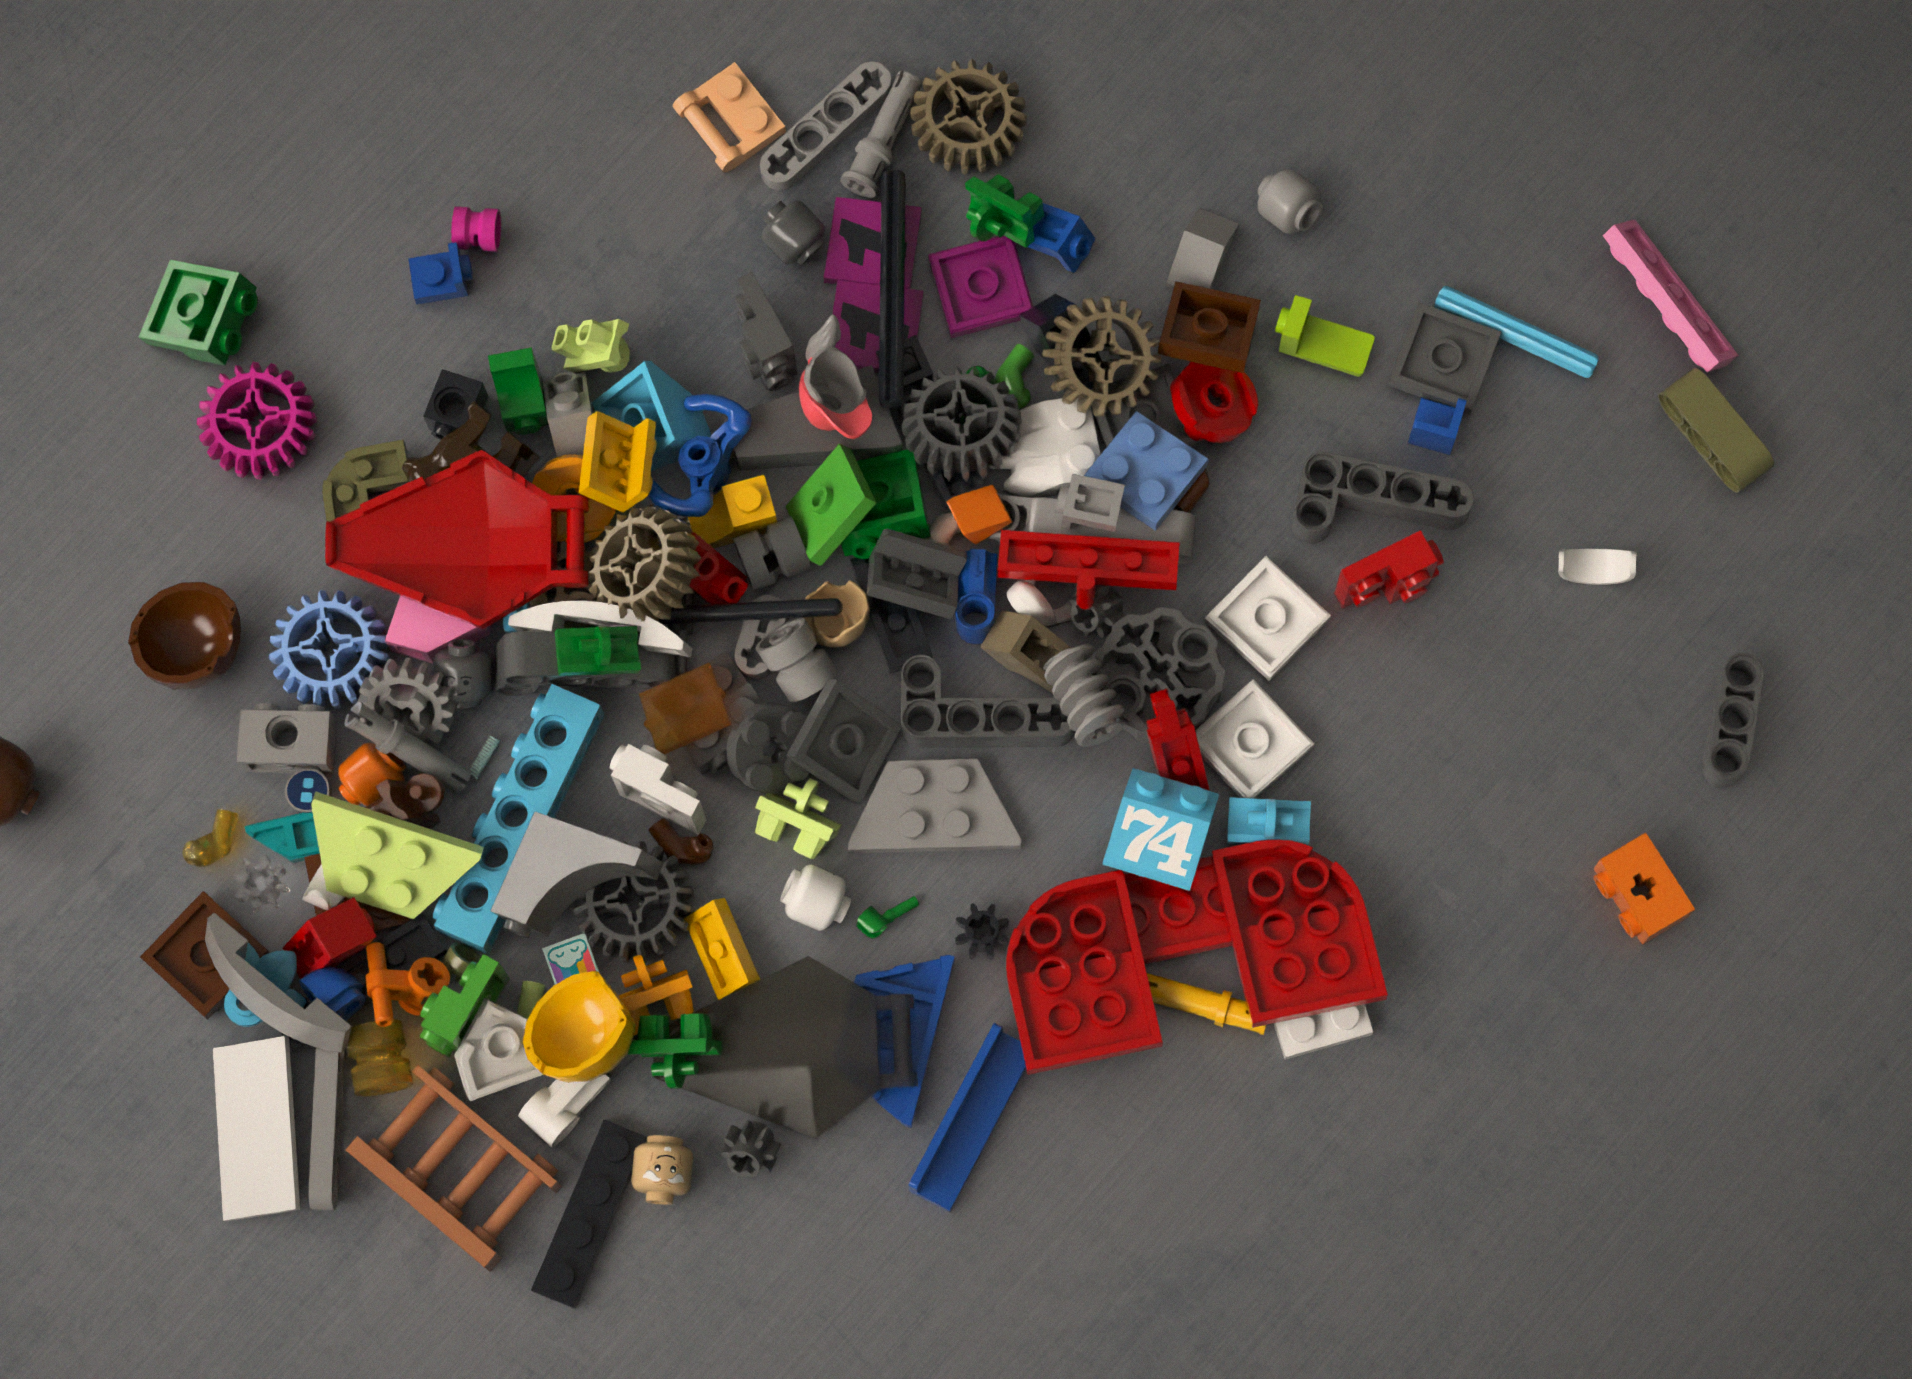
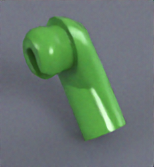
[995,344,1034,409]

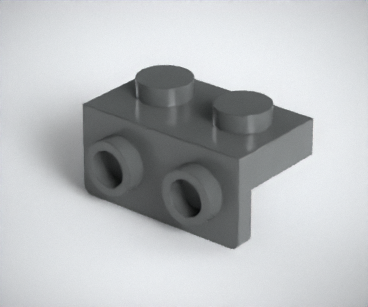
[867,529,967,619]

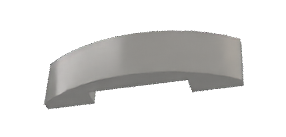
[205,913,352,1053]

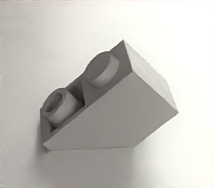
[543,372,594,457]

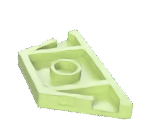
[311,792,484,919]

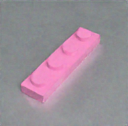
[1603,219,1739,373]

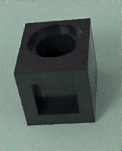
[423,369,488,440]

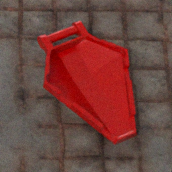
[325,450,589,629]

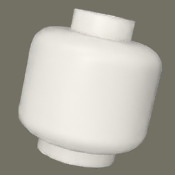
[780,864,851,931]

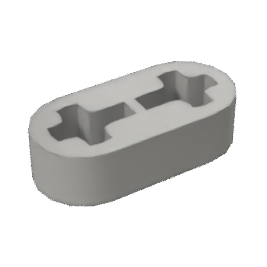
[734,595,788,680]

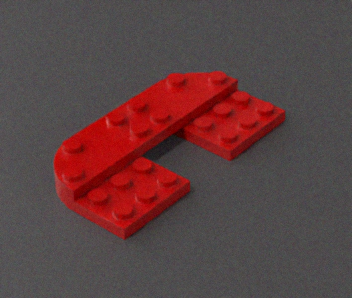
[1006,839,1388,1075]

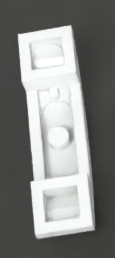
[508,601,693,657]

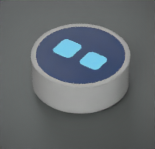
[285,768,332,813]

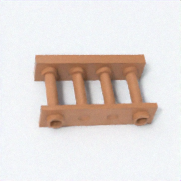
[346,1065,562,1272]

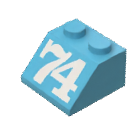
[1103,768,1219,891]

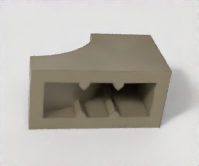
[980,610,1087,694]

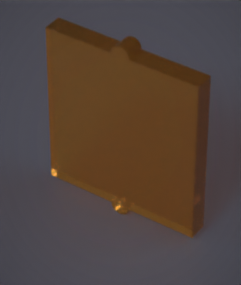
[639,663,731,755]

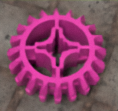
[197,361,317,480]

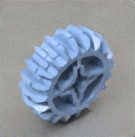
[269,590,390,709]

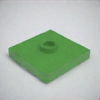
[785,443,876,566]

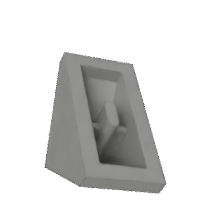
[1166,208,1239,289]

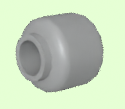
[1258,169,1323,234]

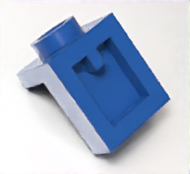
[1027,203,1095,273]
[408,242,473,305]

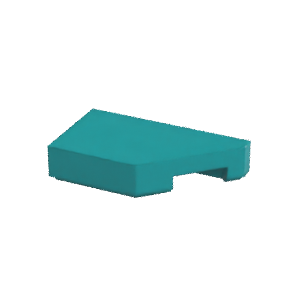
[244,812,320,863]

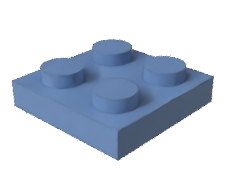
[1084,411,1208,531]

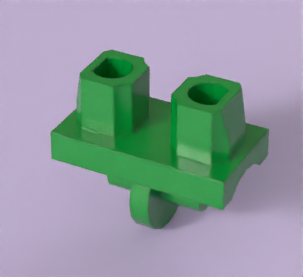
[965,174,1044,248]
[554,626,641,676]
[628,1014,722,1089]

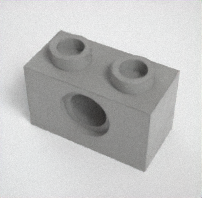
[236,703,337,774]

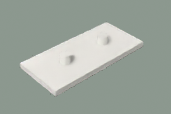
[213,1036,300,1221]

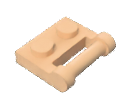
[673,62,786,173]

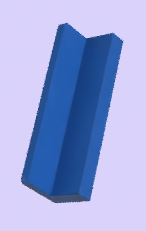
[908,1023,1026,1213]

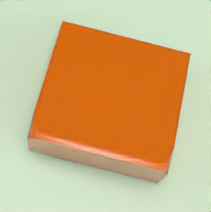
[946,485,1012,545]

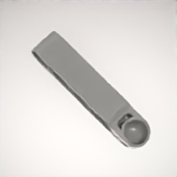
[986,495,1196,564]

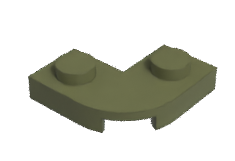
[322,440,408,521]

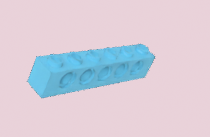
[433,684,605,956]

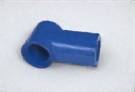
[955,549,998,644]

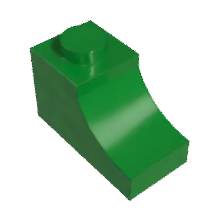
[488,347,549,435]

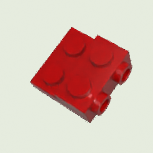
[1334,530,1444,609]

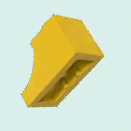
[684,475,777,548]

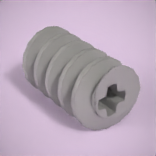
[1043,644,1125,747]

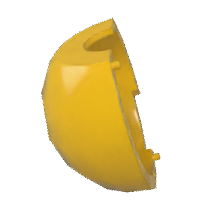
[523,971,635,1083]

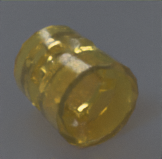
[347,1019,414,1097]

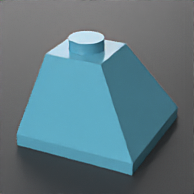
[592,361,712,471]

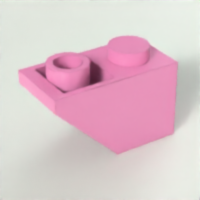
[385,596,492,664]

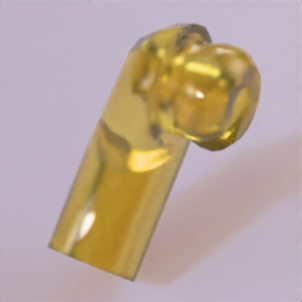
[182,810,239,867]

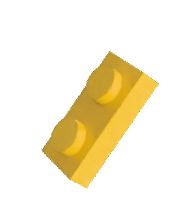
[684,898,760,1001]

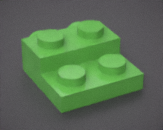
[419,954,510,1057]

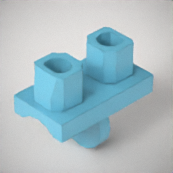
[1227,797,1311,845]

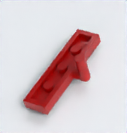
[998,530,1180,609]

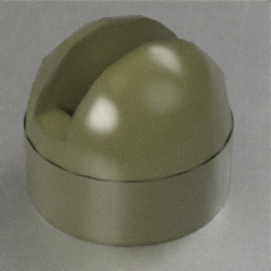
[442,943,481,983]

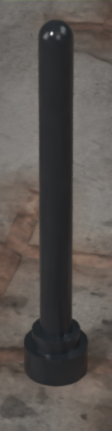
[638,598,843,635]

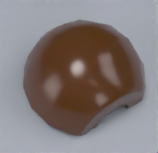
[128,582,241,690]

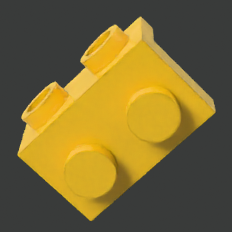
[579,411,657,512]

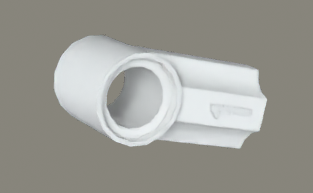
[518,1074,611,1148]

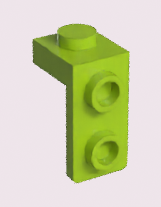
[1275,295,1375,377]

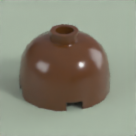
[0,737,40,827]

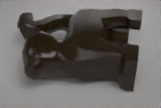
[402,401,540,482]

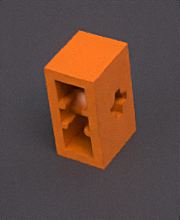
[1593,832,1695,945]

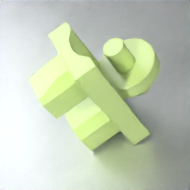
[552,319,630,373]
[755,778,842,859]

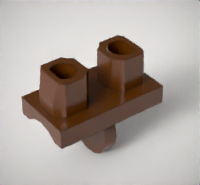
[365,773,445,829]

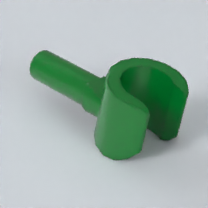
[856,896,919,939]

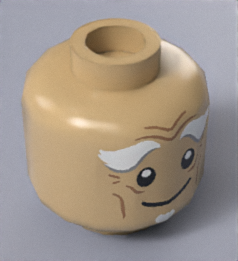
[631,1135,694,1205]

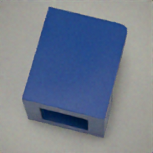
[1408,398,1467,455]

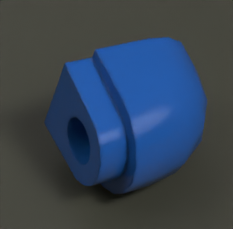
[299,966,366,1021]

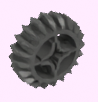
[902,365,1022,482]
[572,841,695,963]

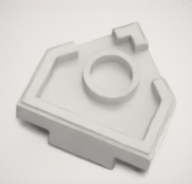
[454,998,543,1101]

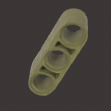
[1658,368,1774,493]

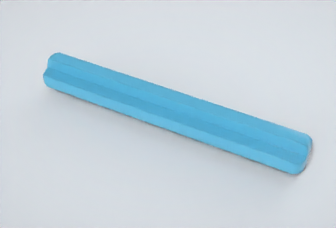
[1434,286,1599,378]

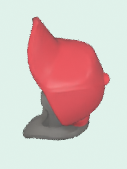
[799,315,872,439]

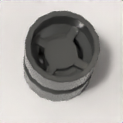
[733,516,812,592]

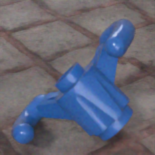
[647,394,752,517]

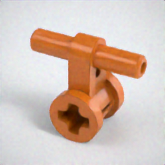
[365,942,450,1027]

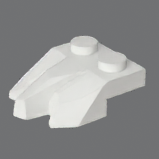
[988,398,1101,498]

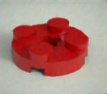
[1170,362,1258,443]

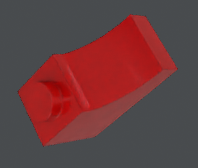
[283,897,377,979]

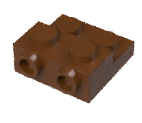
[1157,281,1261,373]

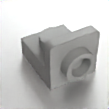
[1055,474,1125,532]

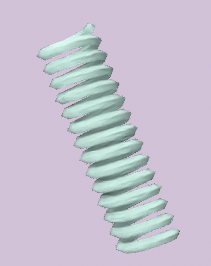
[469,735,500,780]

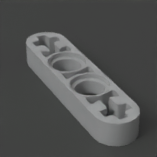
[759,61,892,191]
[309,1047,345,1210]

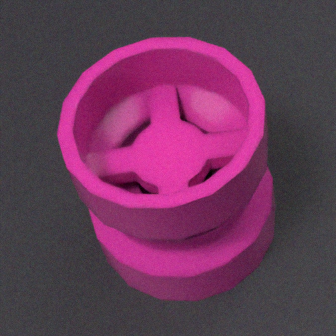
[451,206,501,252]

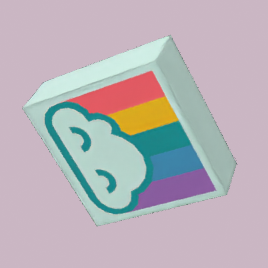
[542,933,600,984]

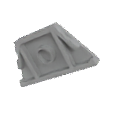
[848,759,1021,853]

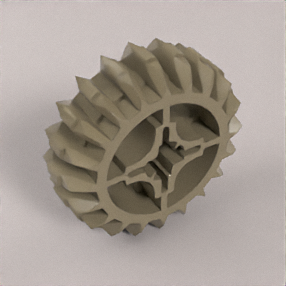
[910,58,1027,175]
[1042,296,1162,416]
[588,506,702,622]

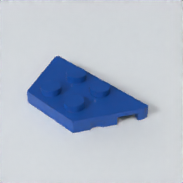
[833,955,955,1128]

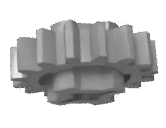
[357,658,457,744]

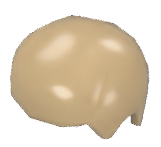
[804,580,870,648]

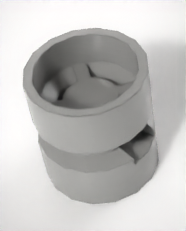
[756,618,838,702]

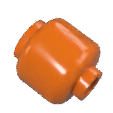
[338,742,406,807]

